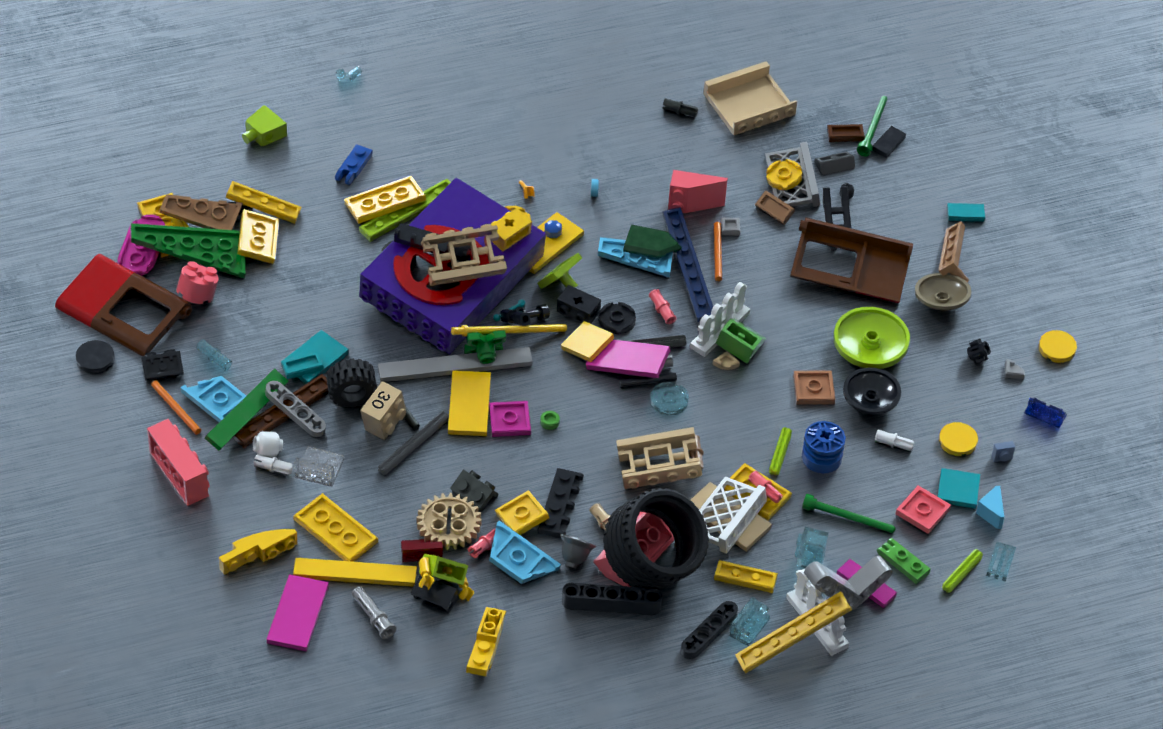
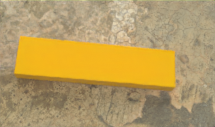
[226,181,301,224]

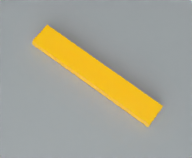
[293,558,417,587]
[735,591,852,673]

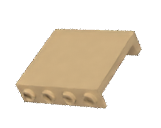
[703,61,797,135]

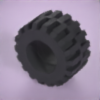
[326,358,377,408]

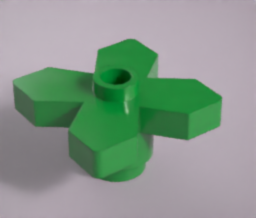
[464,330,506,364]

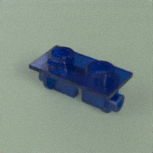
[1024,397,1067,428]

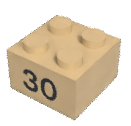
[360,381,406,440]

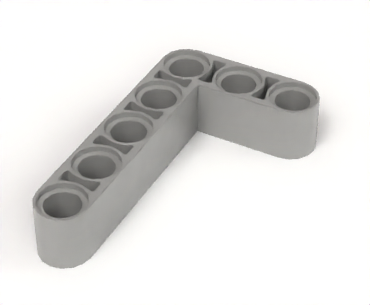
[804,556,893,610]

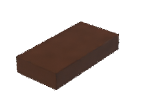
[827,124,865,142]

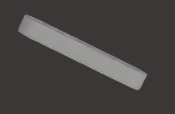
[265,381,326,437]

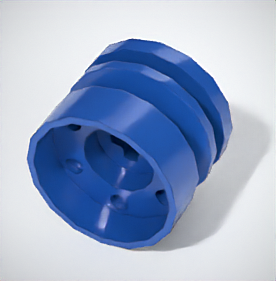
[802,421,846,474]

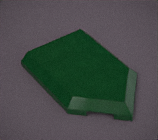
[623,224,682,259]

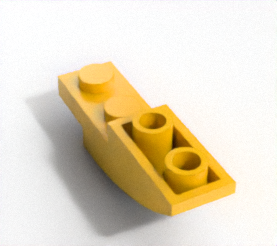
[219,529,298,575]
[466,607,506,677]

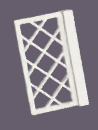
[699,477,767,554]

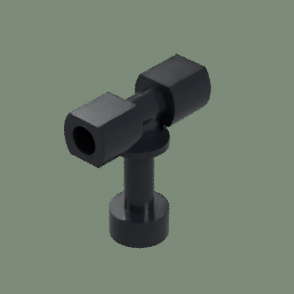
[500,304,550,326]

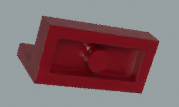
[401,539,443,562]

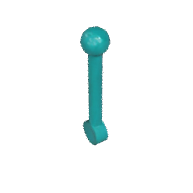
[493,299,526,321]

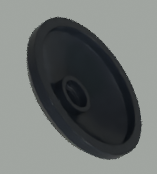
[843,368,901,414]

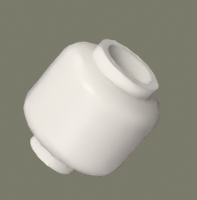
[253,431,283,458]

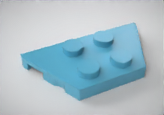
[180,376,246,422]
[489,521,561,584]

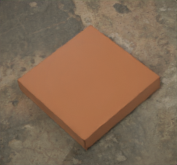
[793,371,835,405]

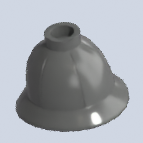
[560,534,597,569]

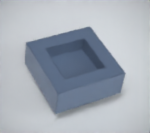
[992,441,1015,462]

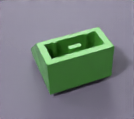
[715,318,767,364]

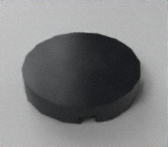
[598,302,636,334]
[75,340,115,373]

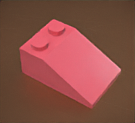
[668,170,728,213]

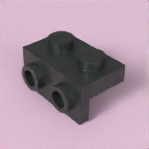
[450,469,499,511]

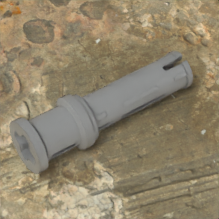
[352,586,397,639]

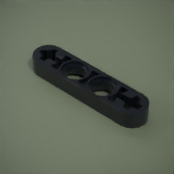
[681,601,738,659]

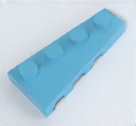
[598,237,673,278]

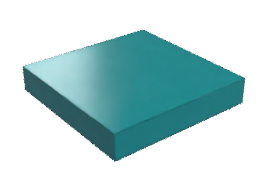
[938,468,981,509]

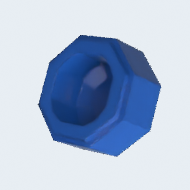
[544,220,562,238]

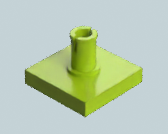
[537,253,582,289]

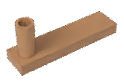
[938,221,969,283]

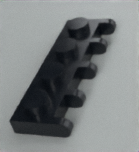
[538,468,584,538]

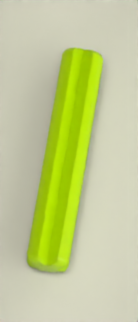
[769,427,792,476]
[942,549,983,593]

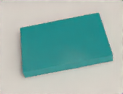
[282,330,349,384]

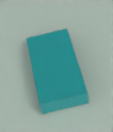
[947,203,985,222]
[281,352,324,379]

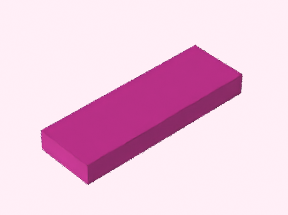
[837,559,897,608]

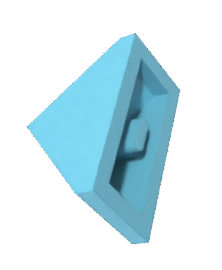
[976,486,1004,529]

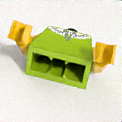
[419,554,474,601]

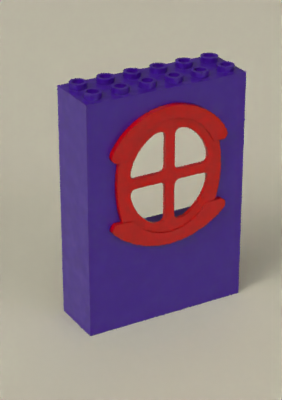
[359,177,546,355]

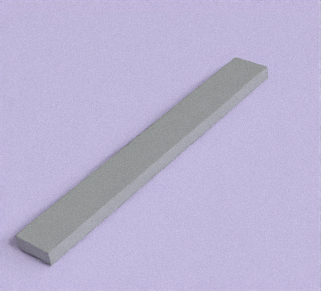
[378,347,533,382]

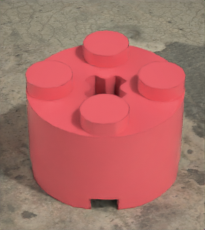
[176,262,219,304]

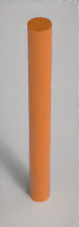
[714,222,722,281]
[151,381,201,435]

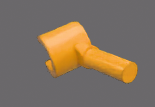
[519,180,535,199]

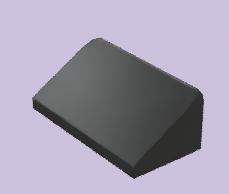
[814,151,855,175]

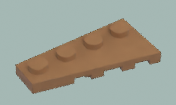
[160,194,243,230]

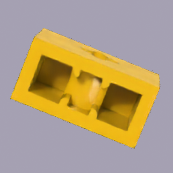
[491,208,532,252]

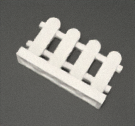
[690,282,751,357]
[786,569,849,656]

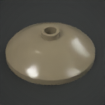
[915,273,971,311]

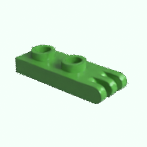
[877,538,931,584]

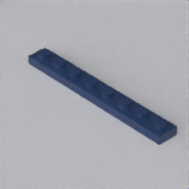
[663,207,713,323]

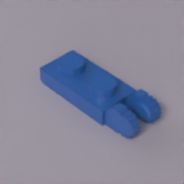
[335,144,373,185]

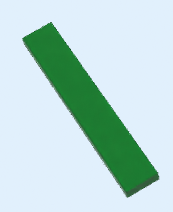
[204,368,289,451]

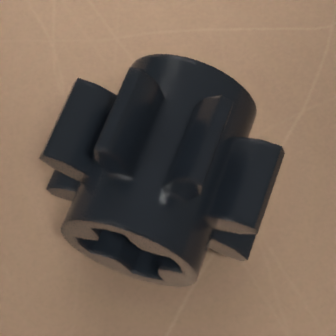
[967,339,991,363]

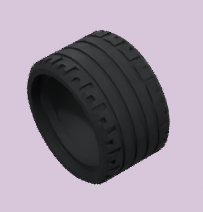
[603,488,709,590]

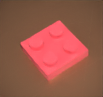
[895,485,951,534]

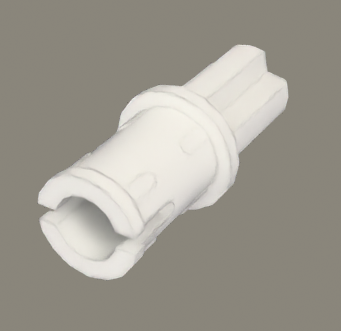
[875,429,914,451]
[254,454,293,475]

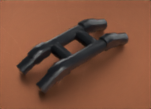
[823,186,852,251]

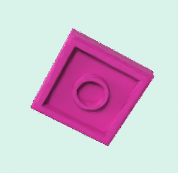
[489,401,531,437]

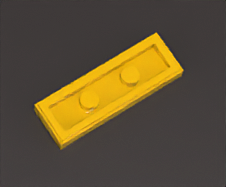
[714,560,778,593]

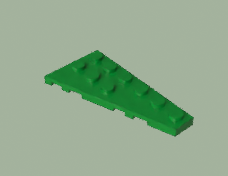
[130,223,246,279]

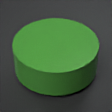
[540,411,560,430]

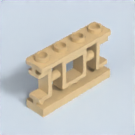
[421,224,507,286]
[616,427,702,489]

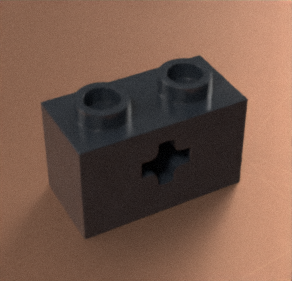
[557,285,601,324]

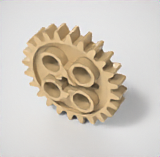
[417,493,482,550]

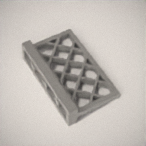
[765,142,820,207]

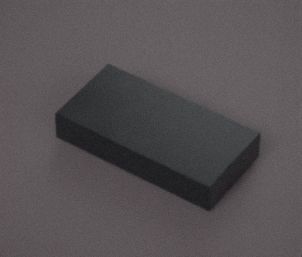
[872,126,906,158]

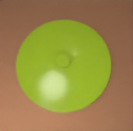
[833,307,910,369]

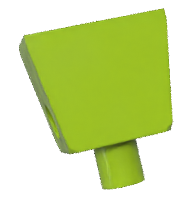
[242,105,287,146]

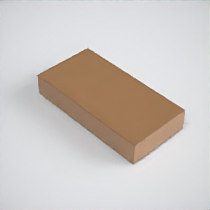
[755,191,795,225]

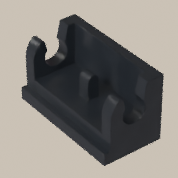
[411,574,459,612]

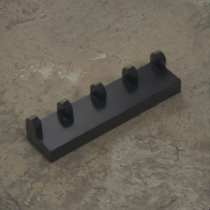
[394,223,471,262]

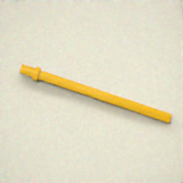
[451,324,567,337]

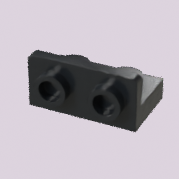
[141,349,184,381]

